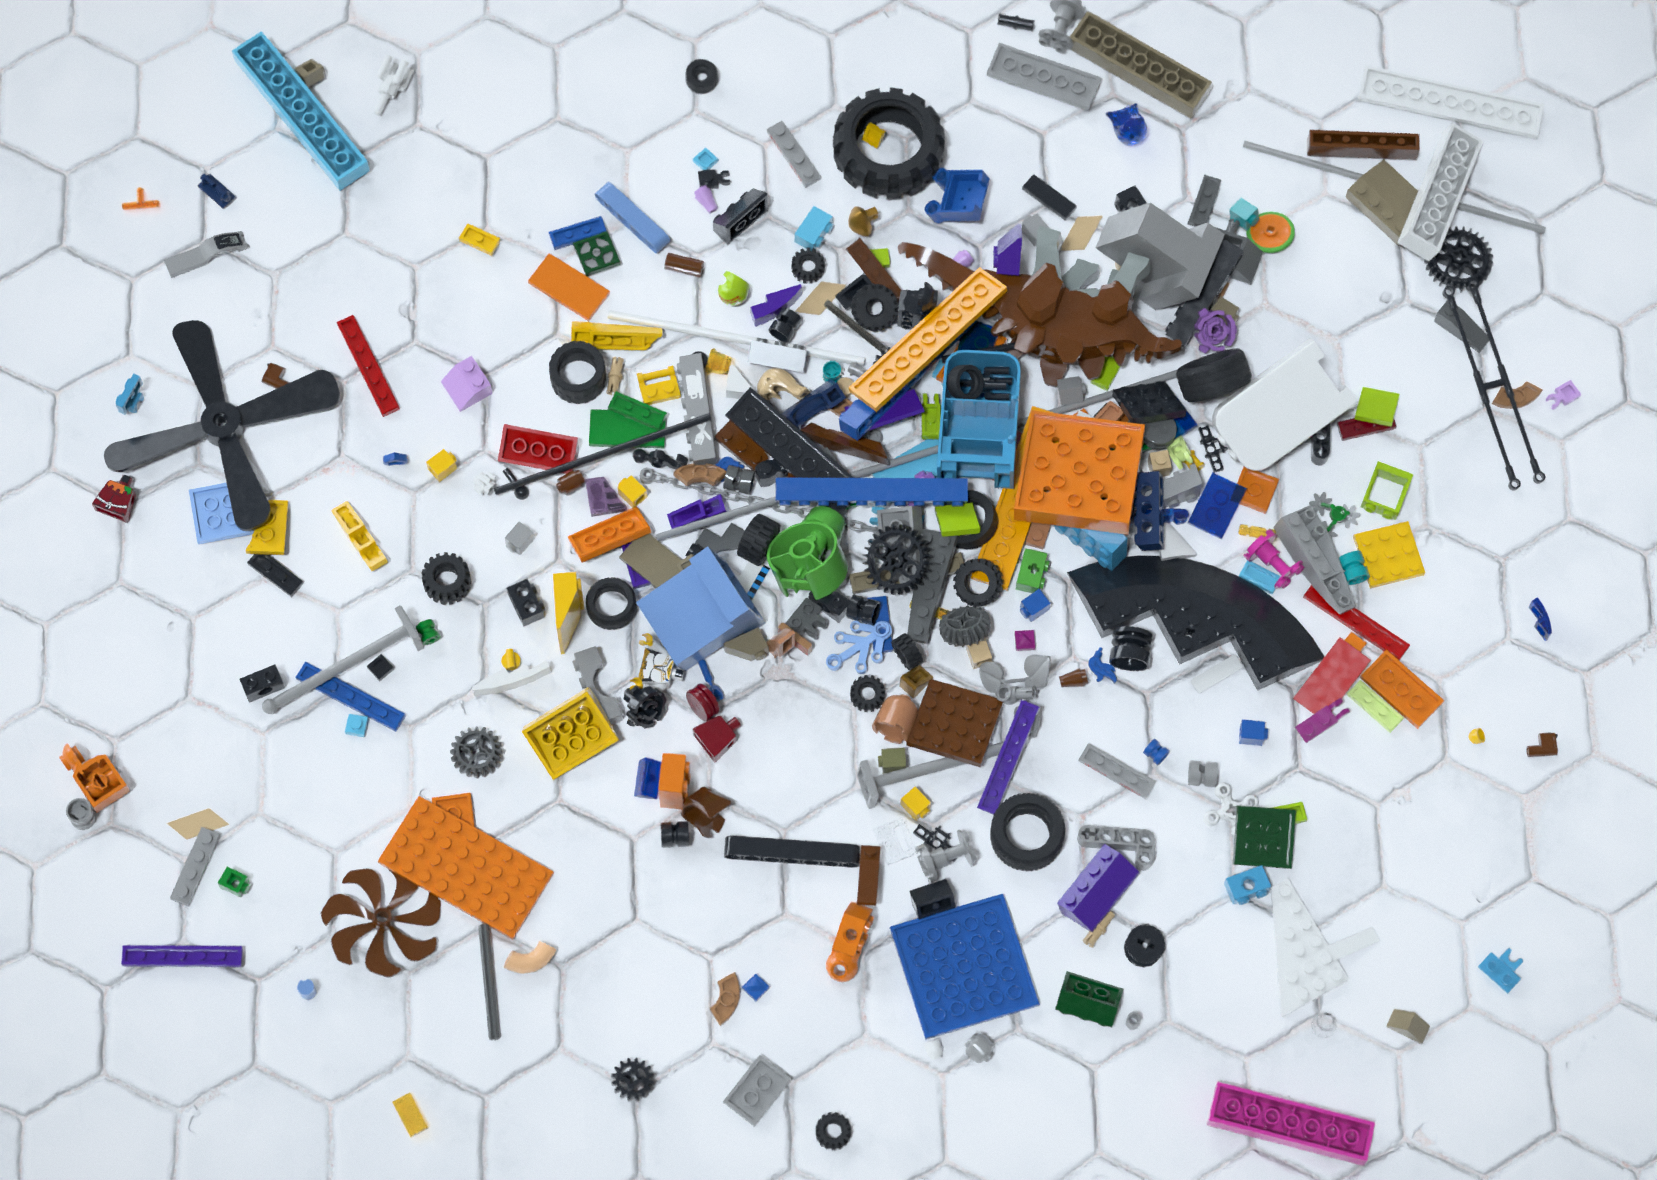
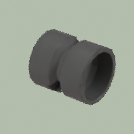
[723,465,755,495]

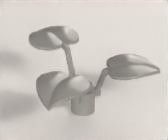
[979,655,1051,738]

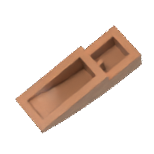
[766,629,795,658]

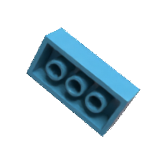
[1054,525,1127,571]

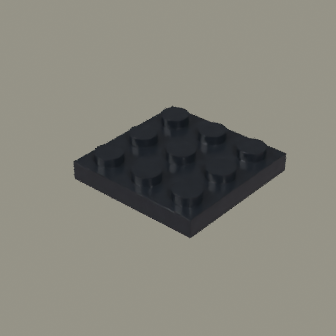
[1112,381,1186,424]

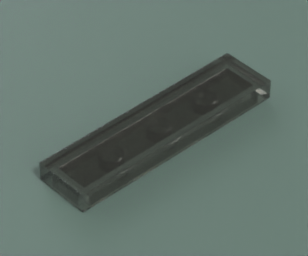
[824,299,887,352]

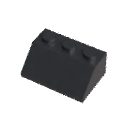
[712,188,768,245]

